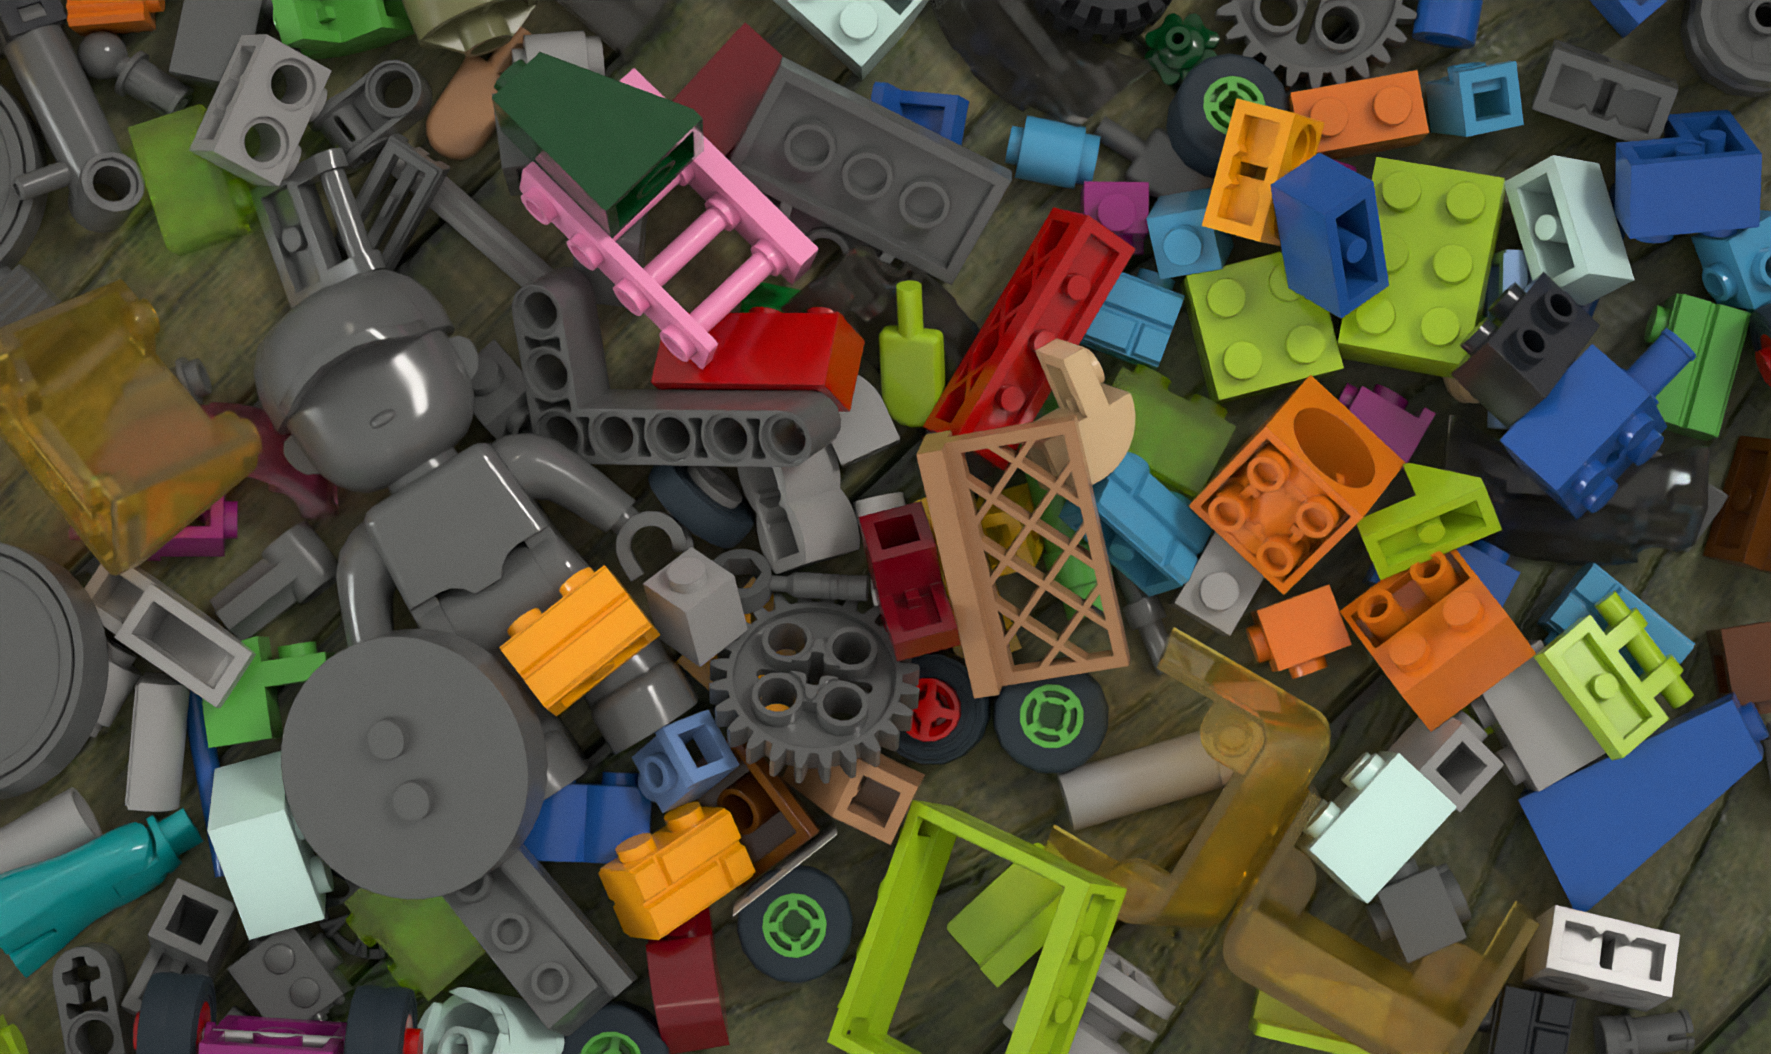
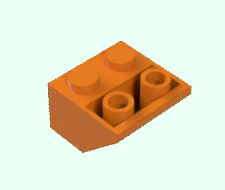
[1339,549,1536,732]

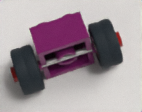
[133,972,424,1054]

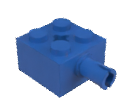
[1500,328,1697,520]

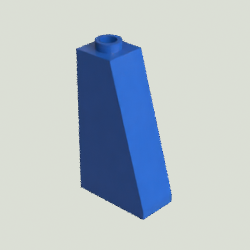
[1518,692,1769,912]

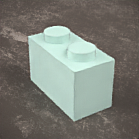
[1505,155,1635,306]

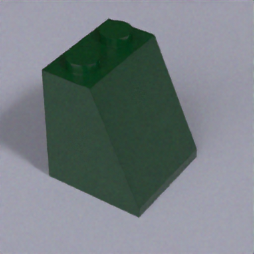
[491,52,704,239]

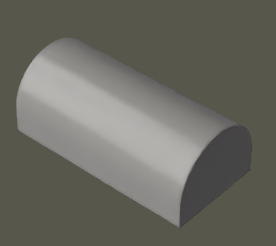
[125,672,190,812]

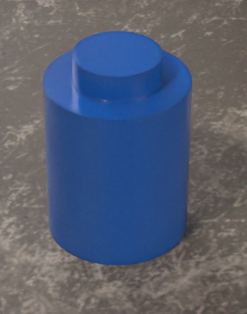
[1412,0,1483,49]

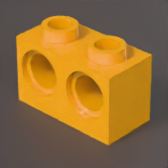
[1202,98,1325,247]

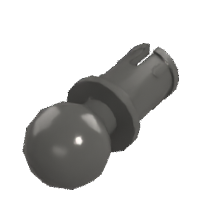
[77,30,194,123]

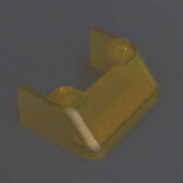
[1043,627,1331,928]
[1222,779,1540,1054]

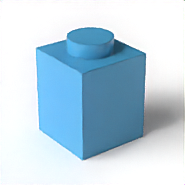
[1146,187,1234,279]

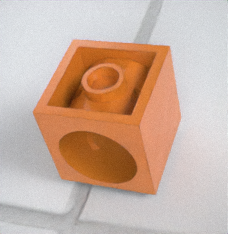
[1189,375,1405,595]

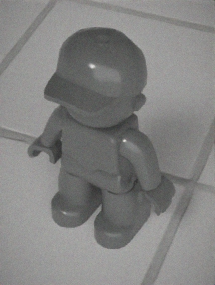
[253,269,699,801]

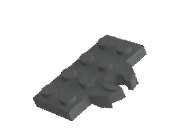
[728,56,1012,291]

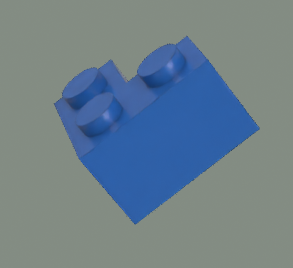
[1615,109,1762,243]

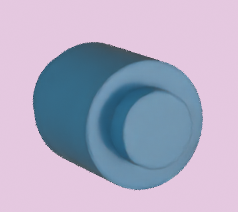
[1005,115,1101,190]

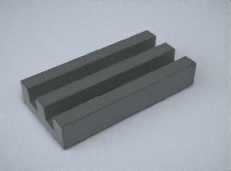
[334,133,451,271]

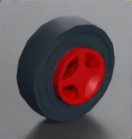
[896,650,991,765]

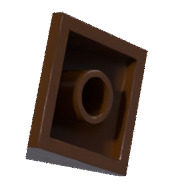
[691,738,821,888]

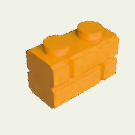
[499,565,660,717]
[598,802,756,940]

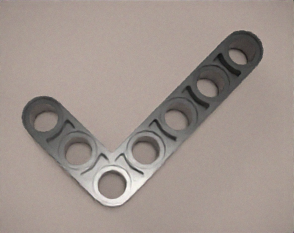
[512,266,841,468]

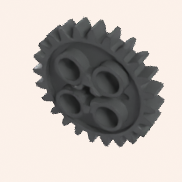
[1214,0,1417,92]
[709,592,920,784]

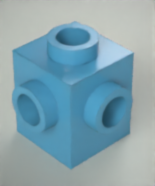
[1691,210,1771,313]

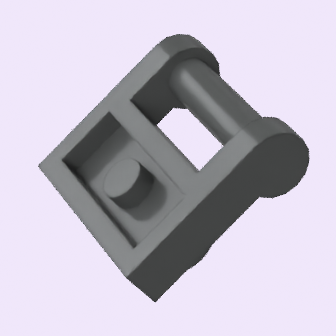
[249,148,387,309]

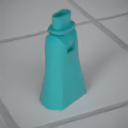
[0,808,204,979]

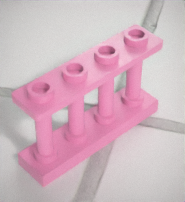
[519,68,819,369]

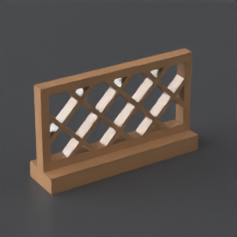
[916,414,1131,699]

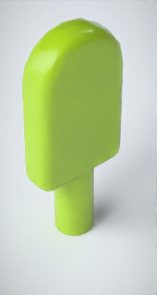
[879,280,946,428]

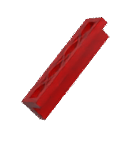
[923,207,1136,471]

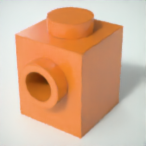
[1246,584,1352,679]

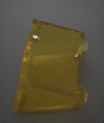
[0,279,262,576]

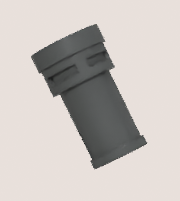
[1593,1009,1695,1054]

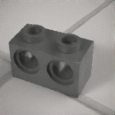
[1532,39,1678,142]

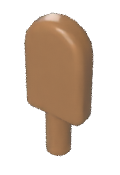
[426,26,531,160]

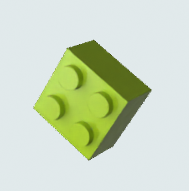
[1180,251,1344,406]

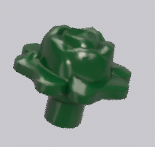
[1144,13,1220,86]

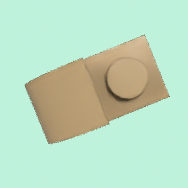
[1021,338,1136,497]

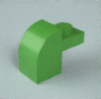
[272,0,415,59]
[202,636,336,748]

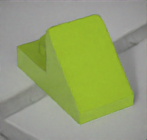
[1356,463,1502,580]

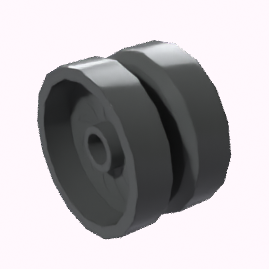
[1680,0,1771,98]

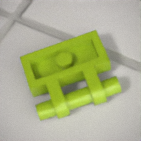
[1533,590,1694,761]

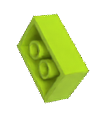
[1338,157,1506,379]

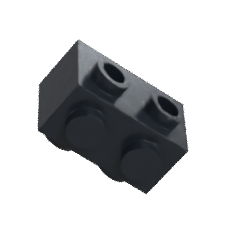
[1450,272,1600,429]

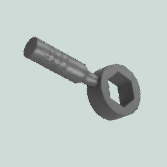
[713,549,869,614]

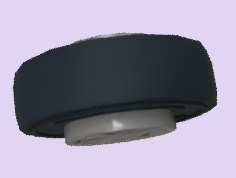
[648,465,755,549]

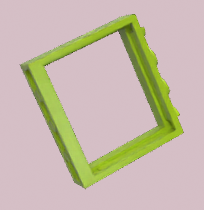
[827,800,1127,1054]

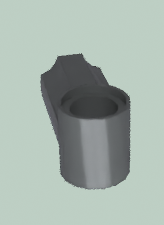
[209,520,338,641]

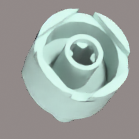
[417,987,565,1054]

